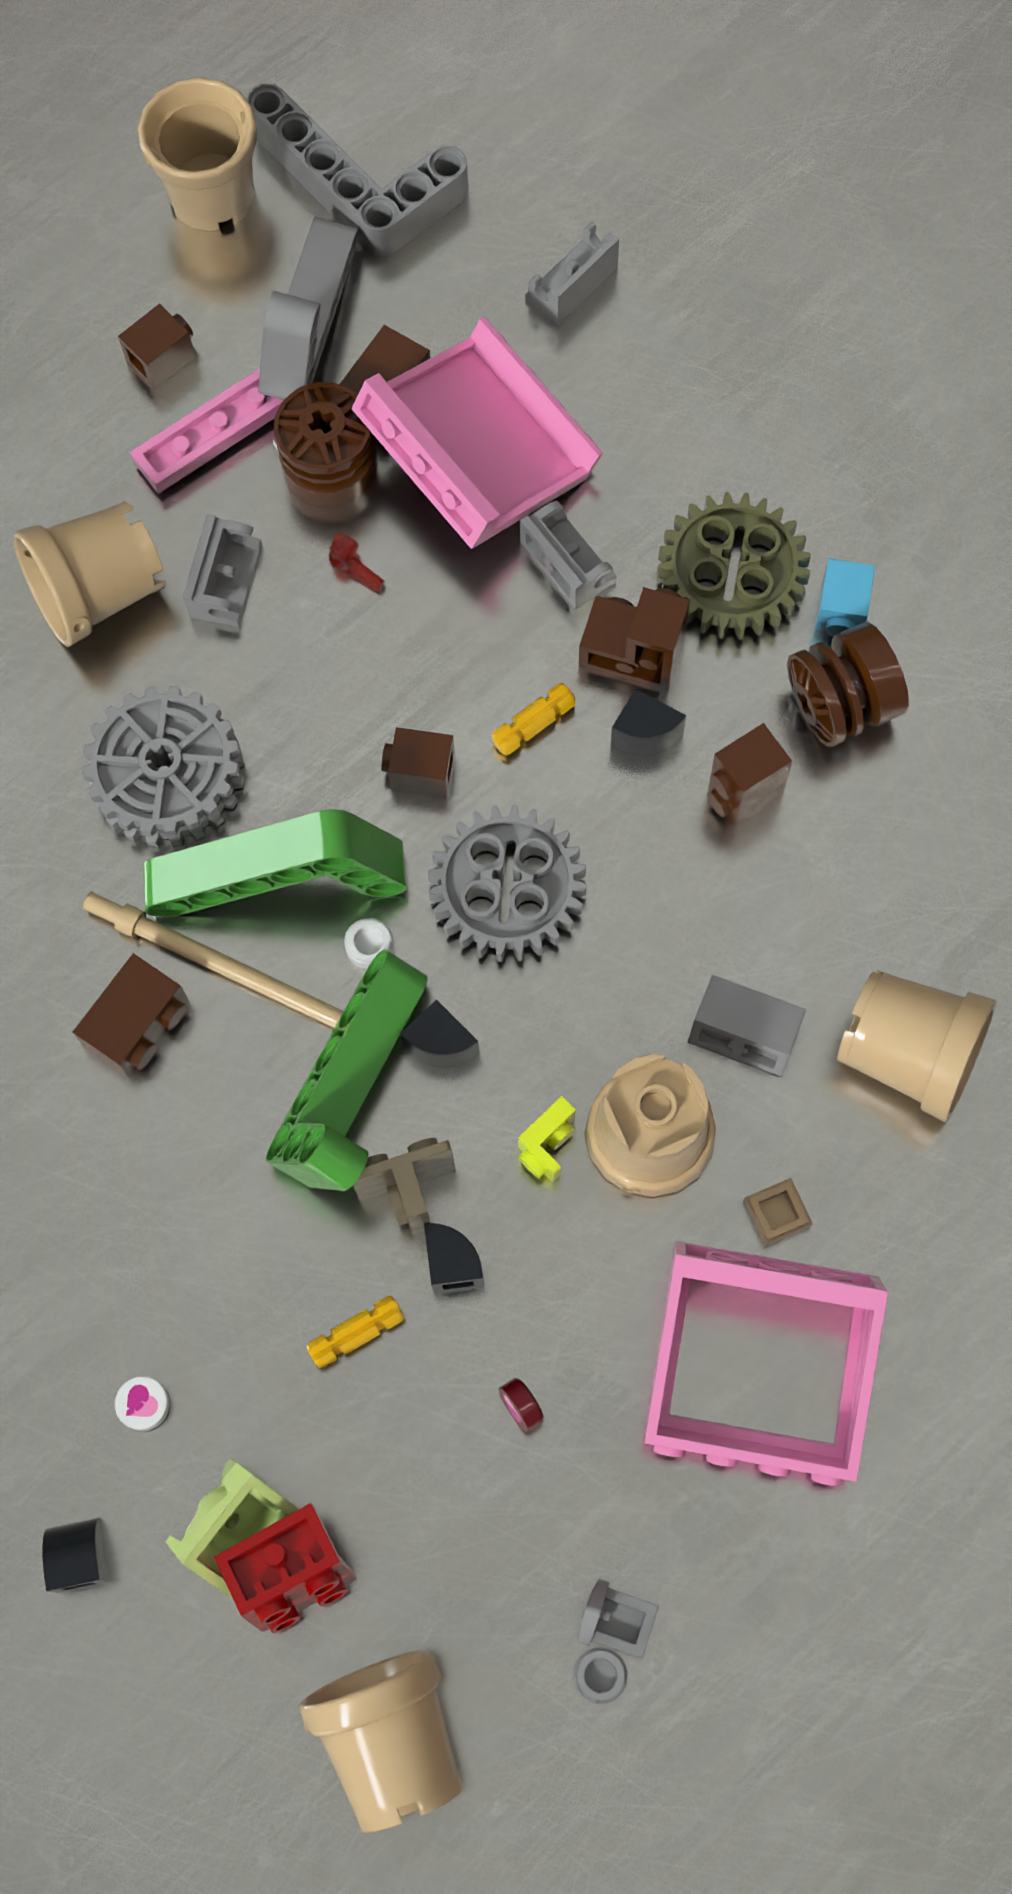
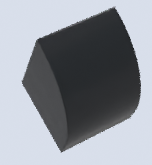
[611,689,686,756]
[400,999,480,1067]
[424,1223,484,1293]
[42,1518,110,1593]

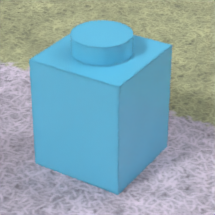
[815,558,875,636]

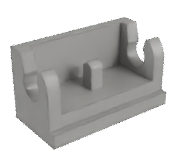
[525,222,619,325]
[520,500,617,609]
[183,514,262,627]
[688,975,807,1077]

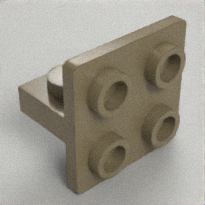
[353,1138,456,1237]

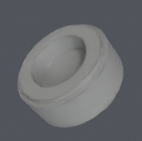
[573,1647,628,1704]

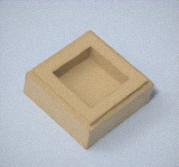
[744,1178,813,1247]

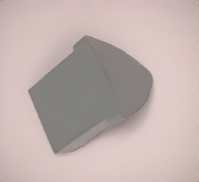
[579,1578,659,1659]

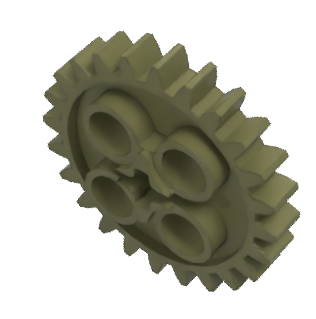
[658,492,811,639]

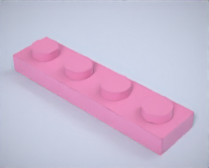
[130,368,283,494]

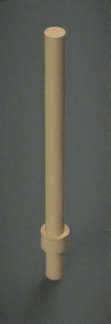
[83,892,343,1028]

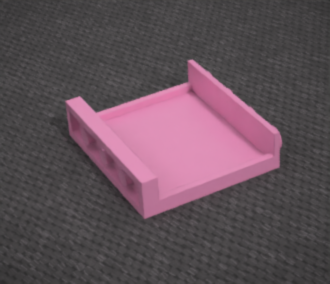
[352,316,603,549]

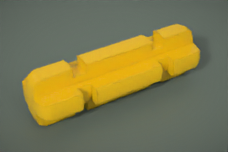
[491,683,576,755]
[307,1296,404,1368]

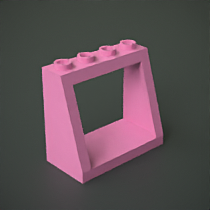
[644,1241,888,1486]

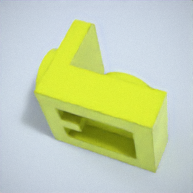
[518,1096,576,1182]

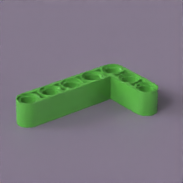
[143,809,407,917]
[266,949,428,1191]

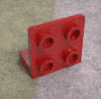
[214,1503,356,1633]

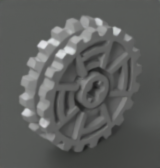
[82,686,244,847]

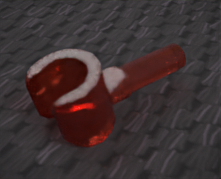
[329,533,385,590]

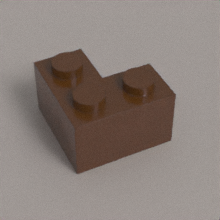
[579,587,690,691]

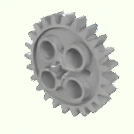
[428,805,587,962]

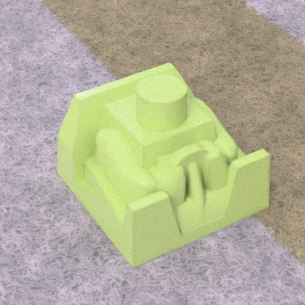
[165,1458,299,1599]

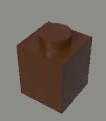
[118,303,196,389]
[381,727,455,797]

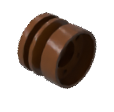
[274,382,377,507]
[787,621,909,747]

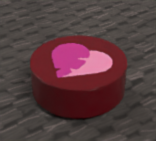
[499,1378,544,1433]

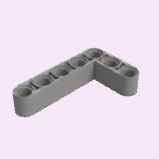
[247,83,469,257]
[258,216,359,400]

